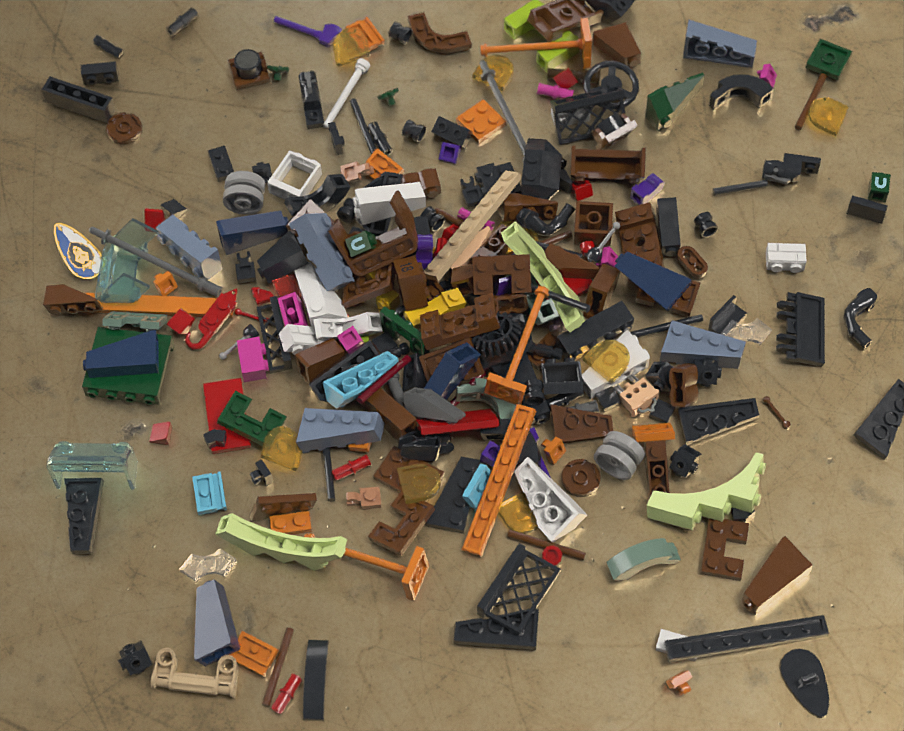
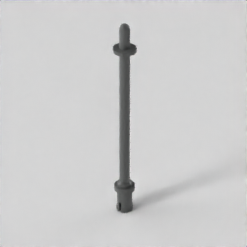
[479,60,526,163]
[89,227,223,298]

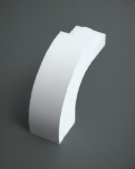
[314,312,382,341]

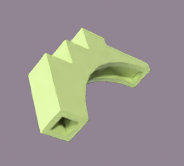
[501,221,585,332]
[647,453,766,530]
[215,513,347,571]

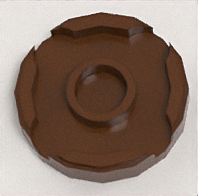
[106,112,142,145]
[561,459,601,497]

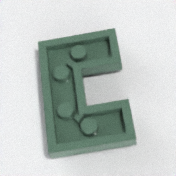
[103,311,167,332]

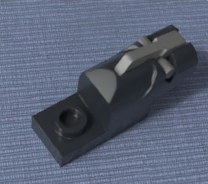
[298,71,324,130]
[762,153,821,184]

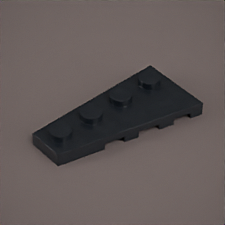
[854,379,904,460]
[678,398,759,445]
[425,456,481,534]
[64,478,104,554]
[454,609,539,650]

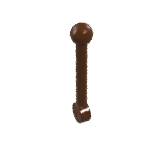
[763,396,791,429]

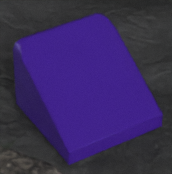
[439,142,461,163]
[493,276,512,295]

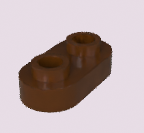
[677,246,708,279]

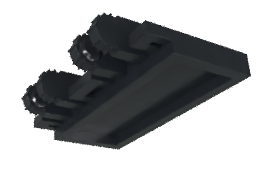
[776,292,825,367]

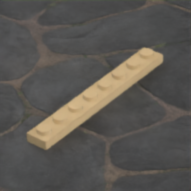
[424,171,522,281]

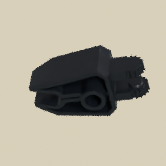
[397,430,454,461]

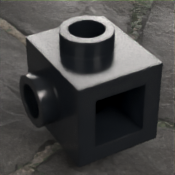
[694,358,722,387]
[645,361,673,392]
[669,444,702,478]
[118,640,153,676]

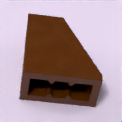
[592,22,641,67]
[583,264,620,319]
[295,338,346,384]

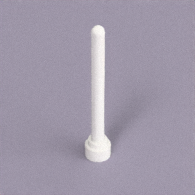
[323,58,370,128]

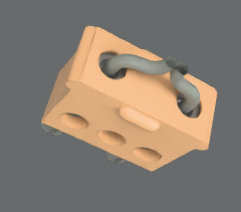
[614,374,659,417]

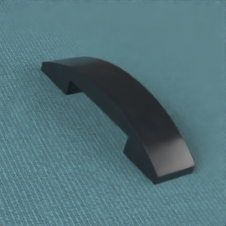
[303,640,329,721]

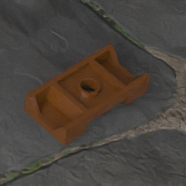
[527,0,604,42]
[615,202,665,281]
[420,293,500,350]

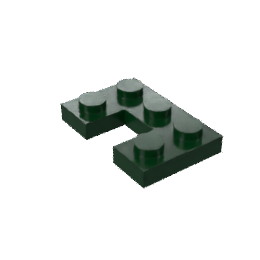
[380,306,430,355]
[217,390,287,449]

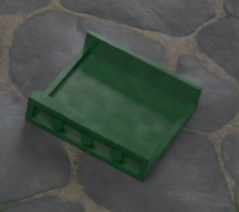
[82,327,175,405]

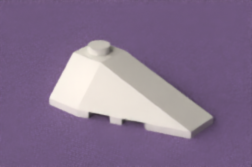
[294,262,348,327]
[514,457,587,542]

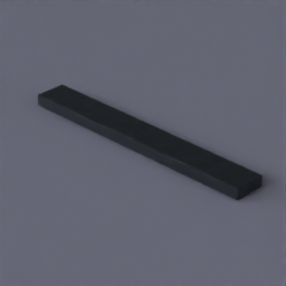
[664,615,830,662]

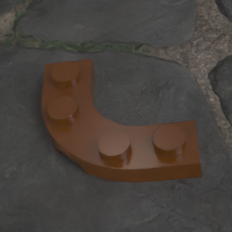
[408,12,472,54]

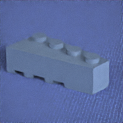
[683,20,757,68]
[289,213,354,291]
[156,215,222,279]
[660,320,746,369]
[296,408,385,453]

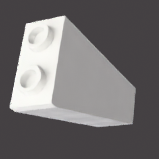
[353,182,426,225]
[582,330,650,399]

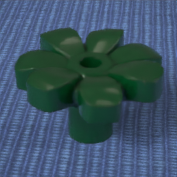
[267,65,290,80]
[377,88,399,106]

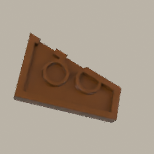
[550,404,614,442]
[249,493,317,522]

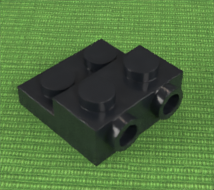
[474,162,521,197]

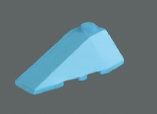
[323,351,399,409]

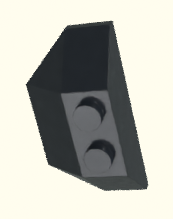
[521,138,562,200]
[355,171,403,236]
[309,341,380,403]

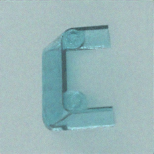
[95,218,158,303]
[46,441,138,490]

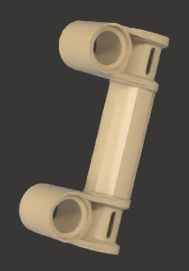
[151,648,239,698]

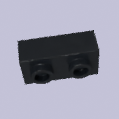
[81,61,119,85]
[431,116,473,148]

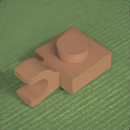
[341,161,374,184]
[346,487,381,510]

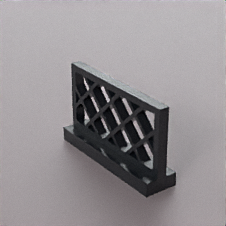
[550,85,625,145]
[477,543,561,635]

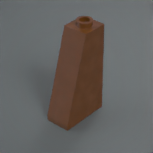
[358,388,417,442]
[742,536,813,615]

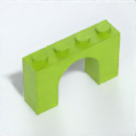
[504,0,580,72]

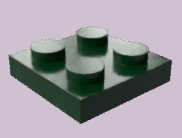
[805,38,853,80]

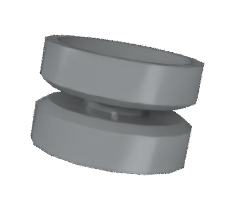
[223,171,265,215]
[594,431,645,480]

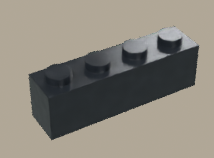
[41,76,116,123]
[556,301,634,360]

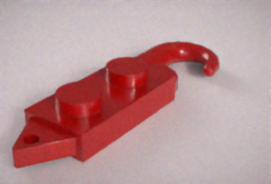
[185,288,238,350]

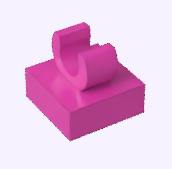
[757,64,777,88]
[596,246,618,269]
[337,326,364,353]

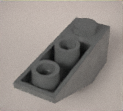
[404,388,466,423]

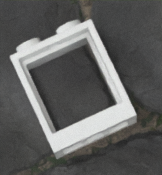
[267,150,322,200]

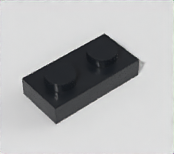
[208,145,234,182]

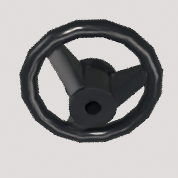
[583,61,639,110]

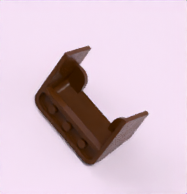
[570,145,646,183]
[328,190,419,276]

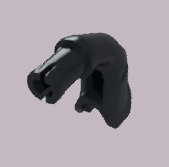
[516,203,576,236]
[844,288,877,349]

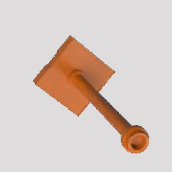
[480,18,592,68]
[484,286,549,405]
[304,533,429,601]

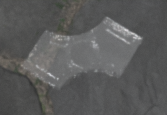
[721,318,772,345]
[180,549,237,582]

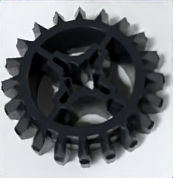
[471,311,522,358]

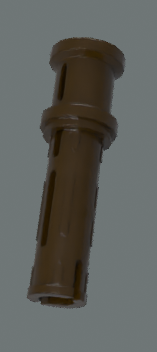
[547,68,601,85]

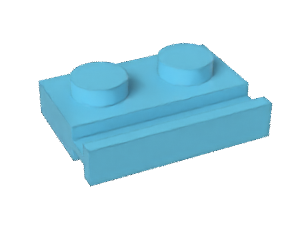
[462,464,491,513]
[192,471,227,515]

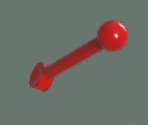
[234,308,270,325]

